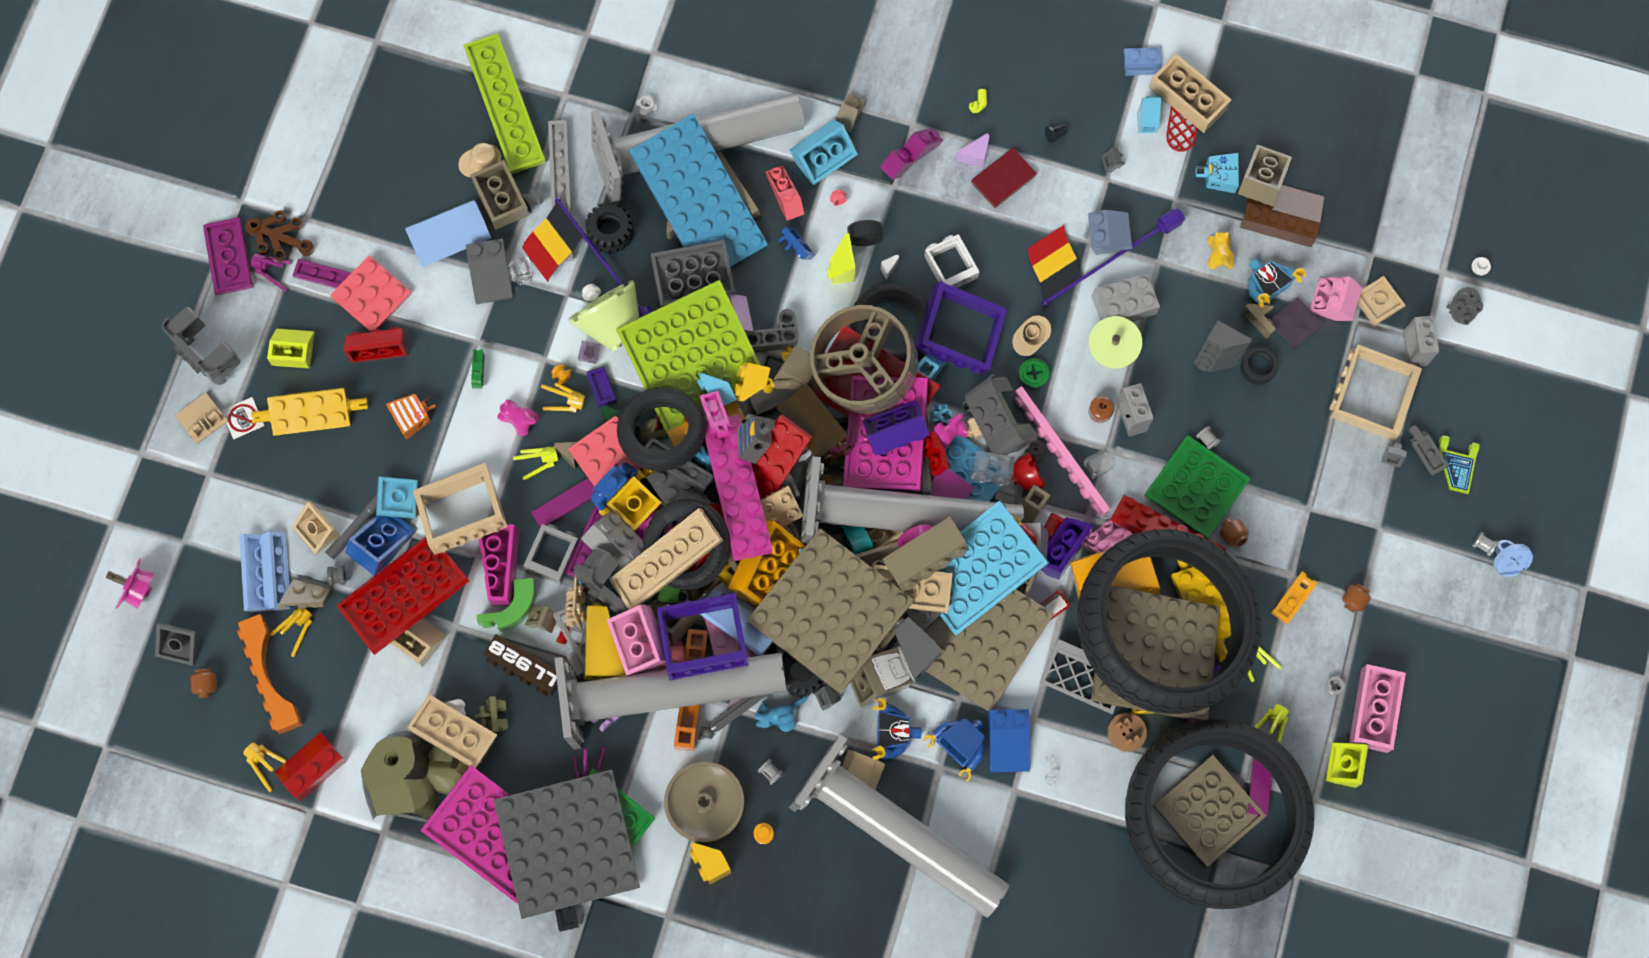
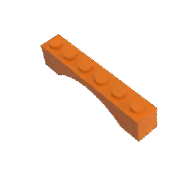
[237,614,303,734]
[674,629,709,751]

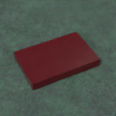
[971,148,1037,208]

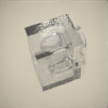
[971,451,1014,486]

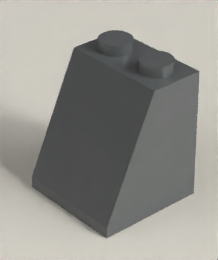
[895,617,945,680]

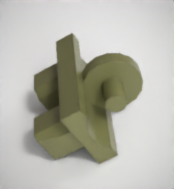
[474,696,508,734]

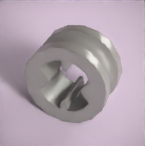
[1325,677,1344,695]

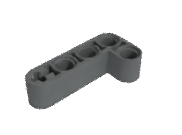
[745,309,798,353]

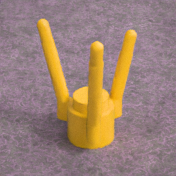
[541,383,585,413]
[270,608,312,657]
[243,742,286,792]

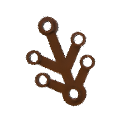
[245,210,314,262]

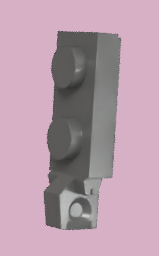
[1408,425,1449,477]

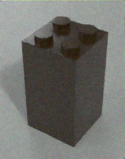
[777,384,855,469]

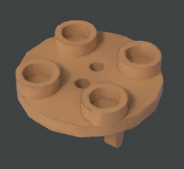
[1107,713,1147,752]

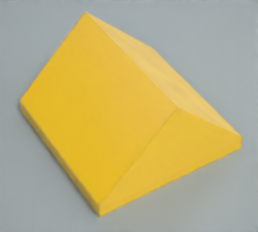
[607,476,661,531]

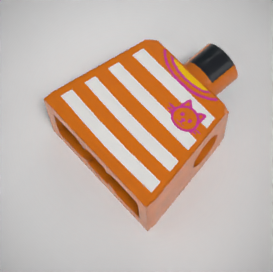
[386,394,436,440]

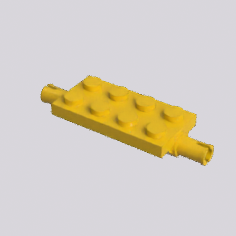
[251,387,368,436]
[1171,560,1231,662]

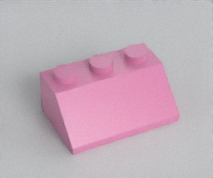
[607,605,666,676]

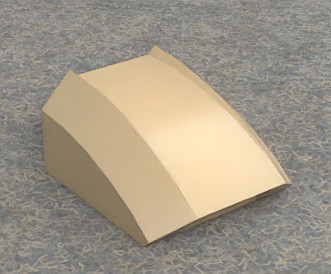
[842,750,885,790]

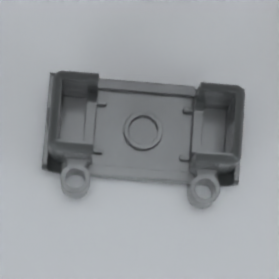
[162,307,241,385]
[962,374,1036,459]
[574,548,657,614]

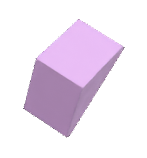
[956,133,989,167]

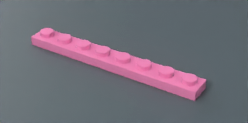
[1014,387,1110,518]

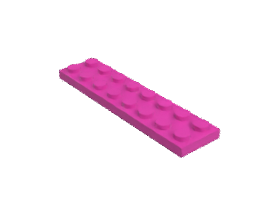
[705,415,773,561]

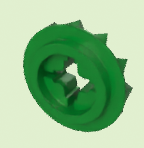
[1019,358,1049,388]

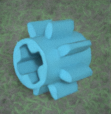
[929,404,953,426]

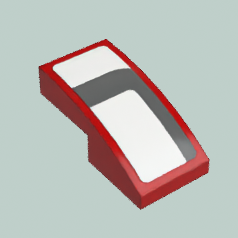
[1040,590,1071,622]

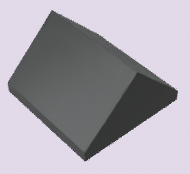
[155,623,203,666]

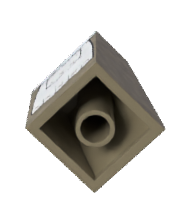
[850,646,916,708]

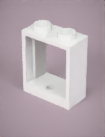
[924,234,979,288]

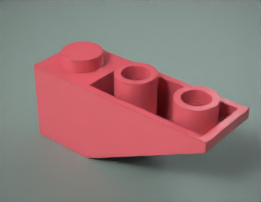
[766,165,804,221]

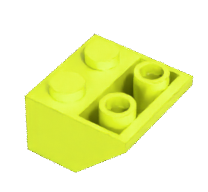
[267,329,315,368]

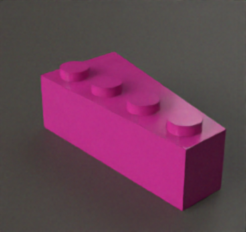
[479,524,520,606]

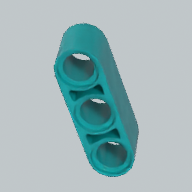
[837,524,873,555]

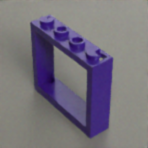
[915,281,1007,375]
[657,593,749,680]

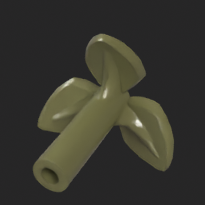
[640,419,668,445]

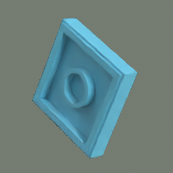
[376,476,418,519]

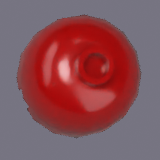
[1011,452,1045,491]

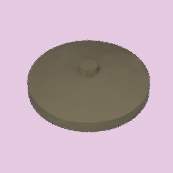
[664,762,744,843]

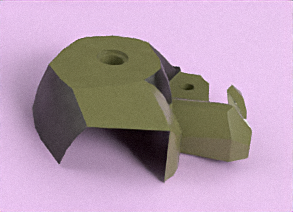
[361,731,469,822]

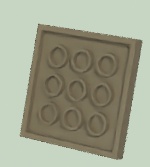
[1153,755,1266,868]

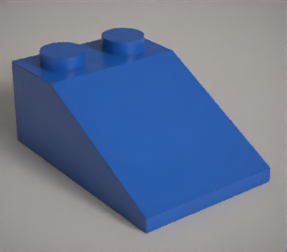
[345,516,416,576]
[987,709,1030,773]

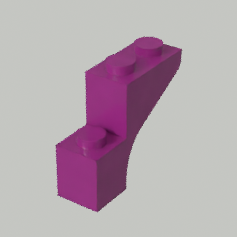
[880,128,944,180]

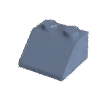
[1088,210,1133,255]

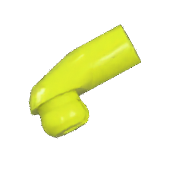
[969,89,987,113]

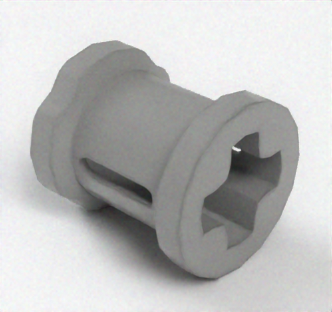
[1196,426,1221,450]
[1472,532,1498,556]
[758,759,784,785]

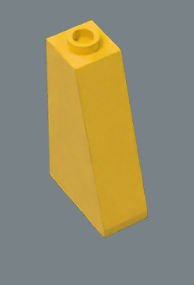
[584,603,625,680]

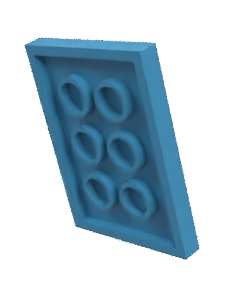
[930,436,1013,502]

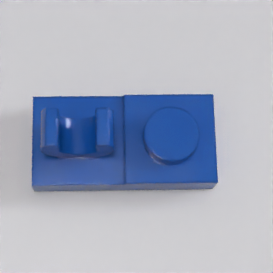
[779,227,816,260]

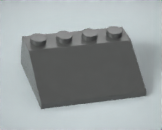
[651,240,735,308]

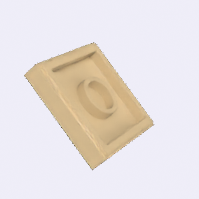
[1357,276,1406,326]

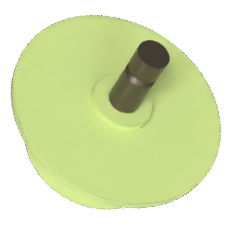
[1089,316,1142,369]

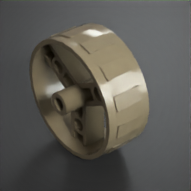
[810,305,918,414]

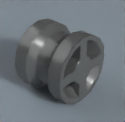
[521,187,544,211]
[327,565,346,586]

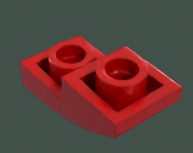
[923,431,949,476]

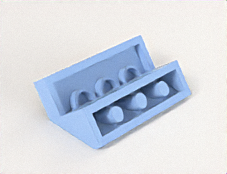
[405,200,491,267]
[240,531,291,612]
[700,582,773,656]

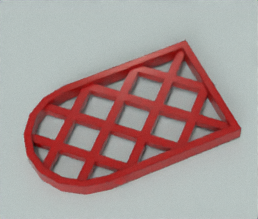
[1166,106,1197,152]

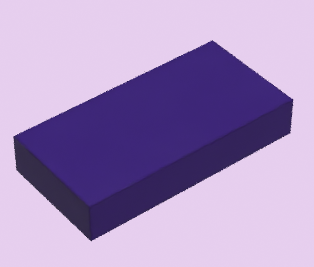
[586,366,617,408]

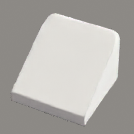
[880,255,899,280]

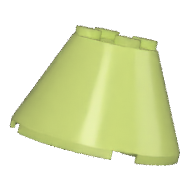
[568,280,639,351]

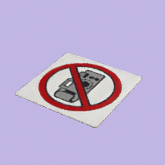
[222,397,264,439]

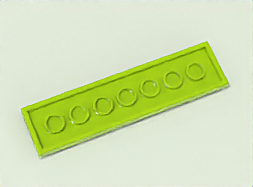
[463,33,546,174]

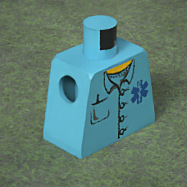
[1195,153,1239,193]

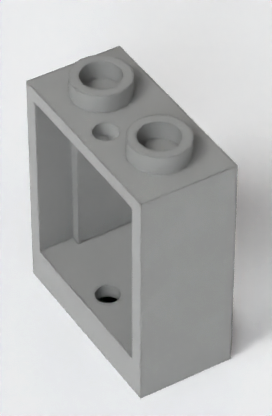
[1403,316,1439,367]
[1116,383,1154,437]
[523,524,579,584]

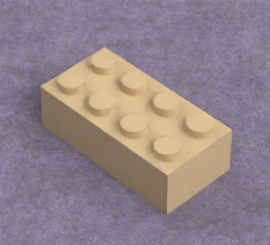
[1149,54,1231,133]

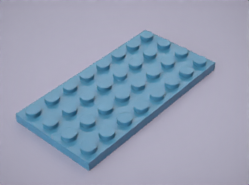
[628,113,768,267]

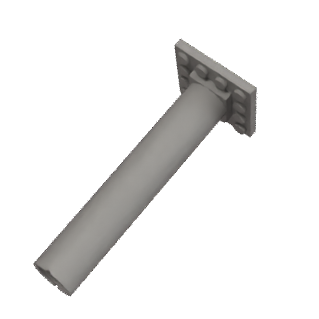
[591,93,805,206]
[800,456,1024,546]
[554,653,787,750]
[788,735,1010,918]

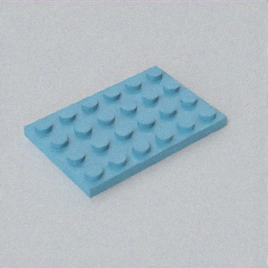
[937,501,1049,636]

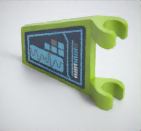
[1438,436,1480,494]

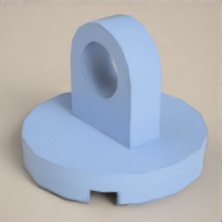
[1494,540,1533,577]

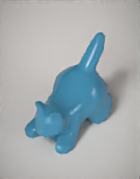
[754,696,808,732]

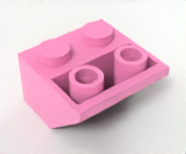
[1309,277,1362,321]
[1084,520,1133,555]

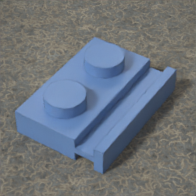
[1123,47,1162,76]

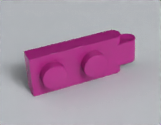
[700,391,731,439]

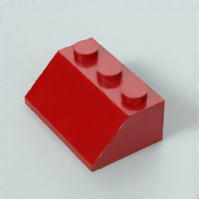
[344,327,408,363]
[275,732,347,802]

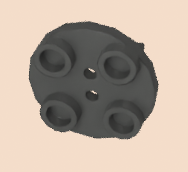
[1446,287,1483,325]

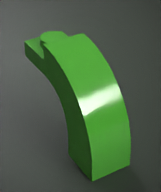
[477,578,536,632]

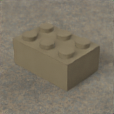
[1238,145,1292,206]
[470,160,529,230]

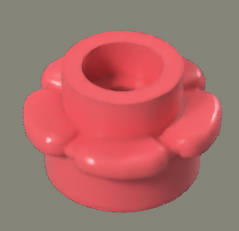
[830,189,847,206]

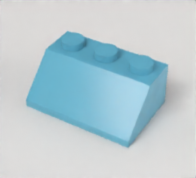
[789,120,858,185]

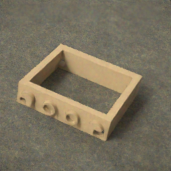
[1329,344,1422,441]
[413,463,508,555]

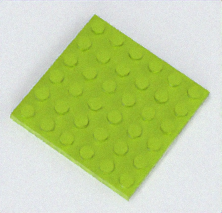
[616,280,760,433]

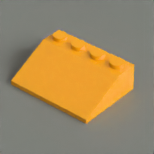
[727,521,806,607]
[1070,550,1161,600]

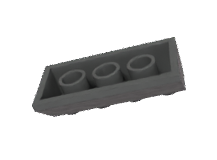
[1194,321,1252,372]

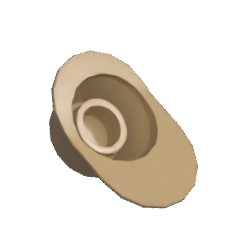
[458,143,502,177]
[1012,315,1051,356]

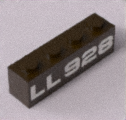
[483,634,558,696]

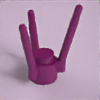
[251,253,292,292]
[572,746,606,778]

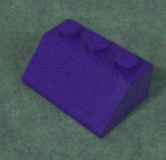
[863,399,930,456]
[1041,517,1093,580]

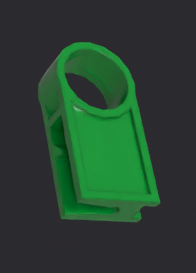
[471,349,485,389]

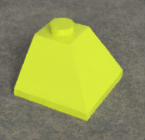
[826,233,856,285]

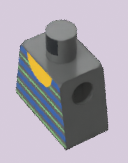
[738,417,774,464]

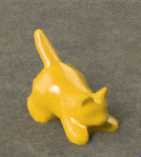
[1207,232,1235,269]

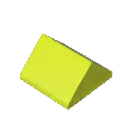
[1326,743,1368,788]

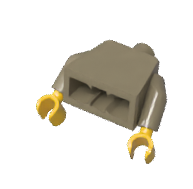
[763,345,819,393]

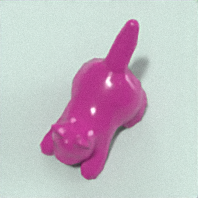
[497,400,539,436]
[932,414,969,452]

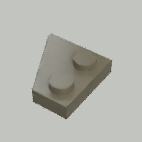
[279,579,330,610]

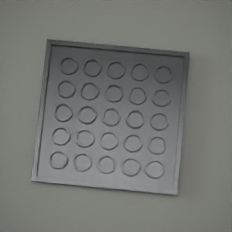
[493,769,640,919]

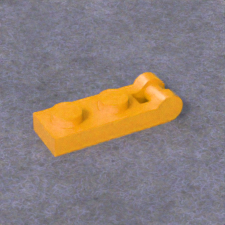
[1271,571,1318,625]

